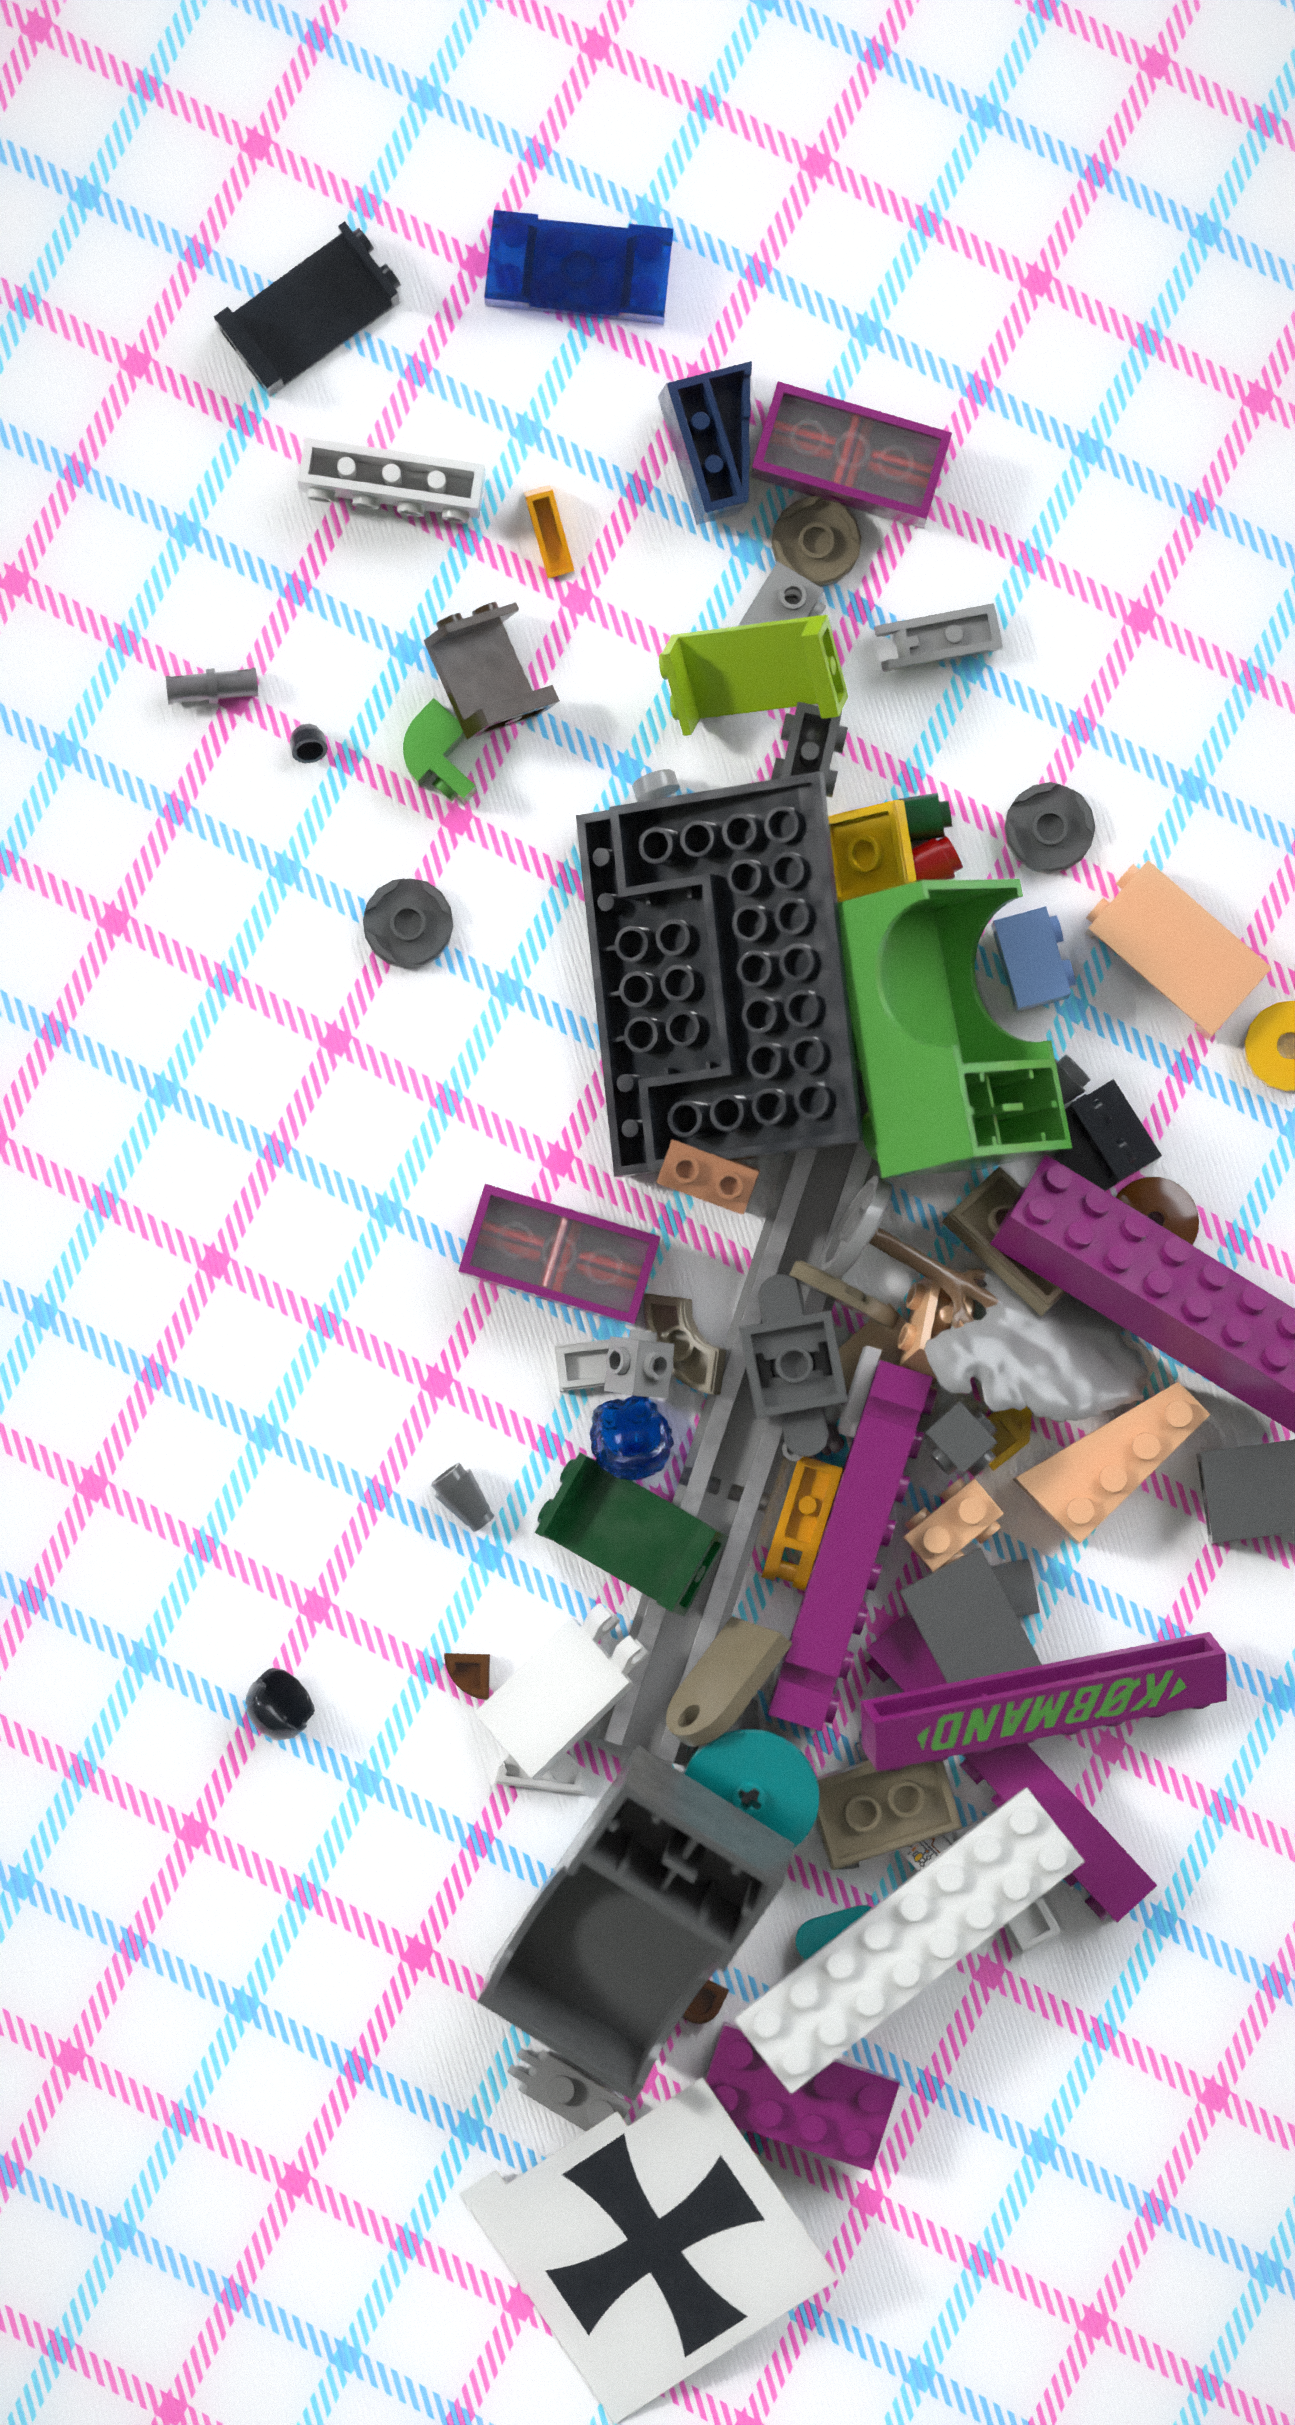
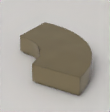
[789,1260,900,1330]
[644,1293,726,1395]

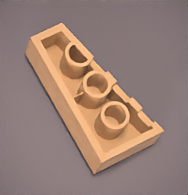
[1012,1382,1211,1544]

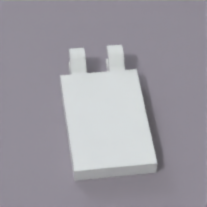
[474,1603,649,1781]

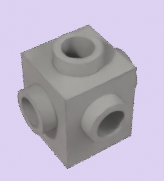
[604,1329,675,1399]

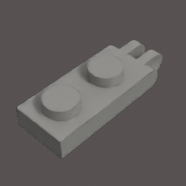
[507,2048,632,2132]

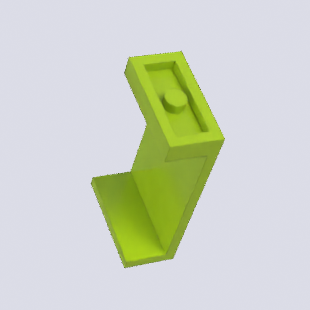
[659,614,849,736]

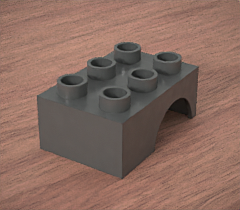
[476,1745,795,2101]

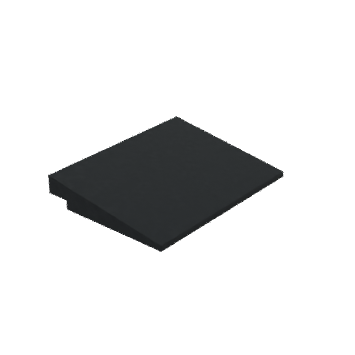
[576,772,864,1178]

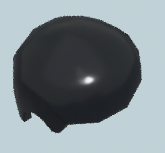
[245,1667,315,1741]

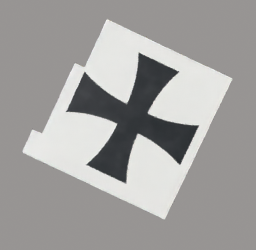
[460,2077,839,2424]

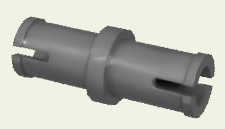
[165,667,259,705]

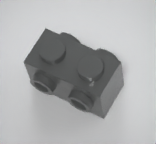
[771,702,848,798]
[924,1401,997,1478]

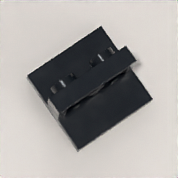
[1051,1079,1162,1191]

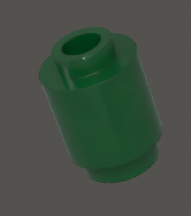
[895,792,953,843]

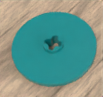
[684,1729,820,1848]

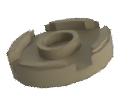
[771,496,862,587]

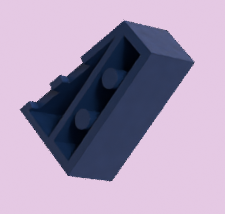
[657,361,752,525]

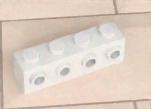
[298,437,486,523]

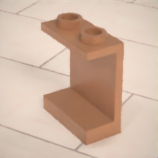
[656,1139,761,1215]

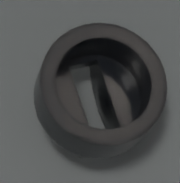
[290,723,328,763]

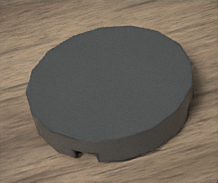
[1004,782,1096,874]
[363,878,454,969]

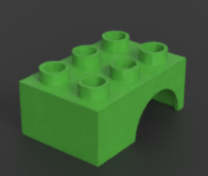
[838,879,1072,1178]

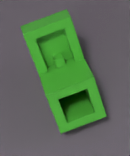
[403,698,477,805]

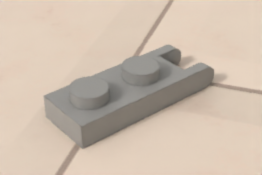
[874,603,1003,672]

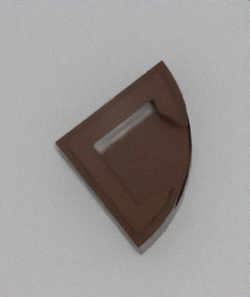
[444,1653,490,1700]

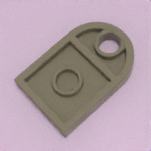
[666,1616,792,1746]

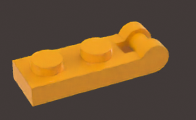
[761,1457,843,1591]

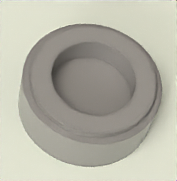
[632,769,680,802]

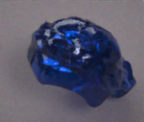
[589,1395,674,1481]

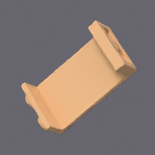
[1085,860,1272,1040]

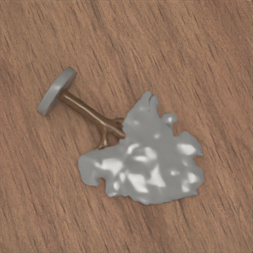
[820,1175,1149,1423]

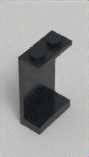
[213,221,401,398]

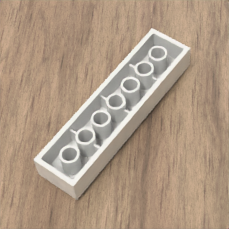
[732,1788,1085,2094]

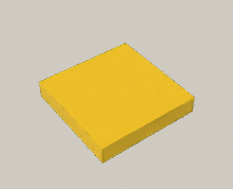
[828,800,917,903]

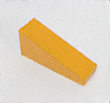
[523,485,575,578]

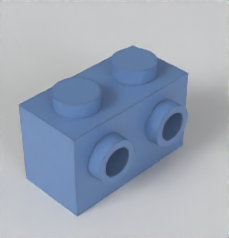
[991,906,1076,1013]

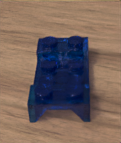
[484,210,674,325]

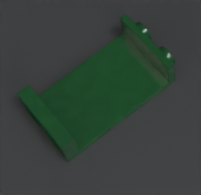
[535,1452,729,1617]

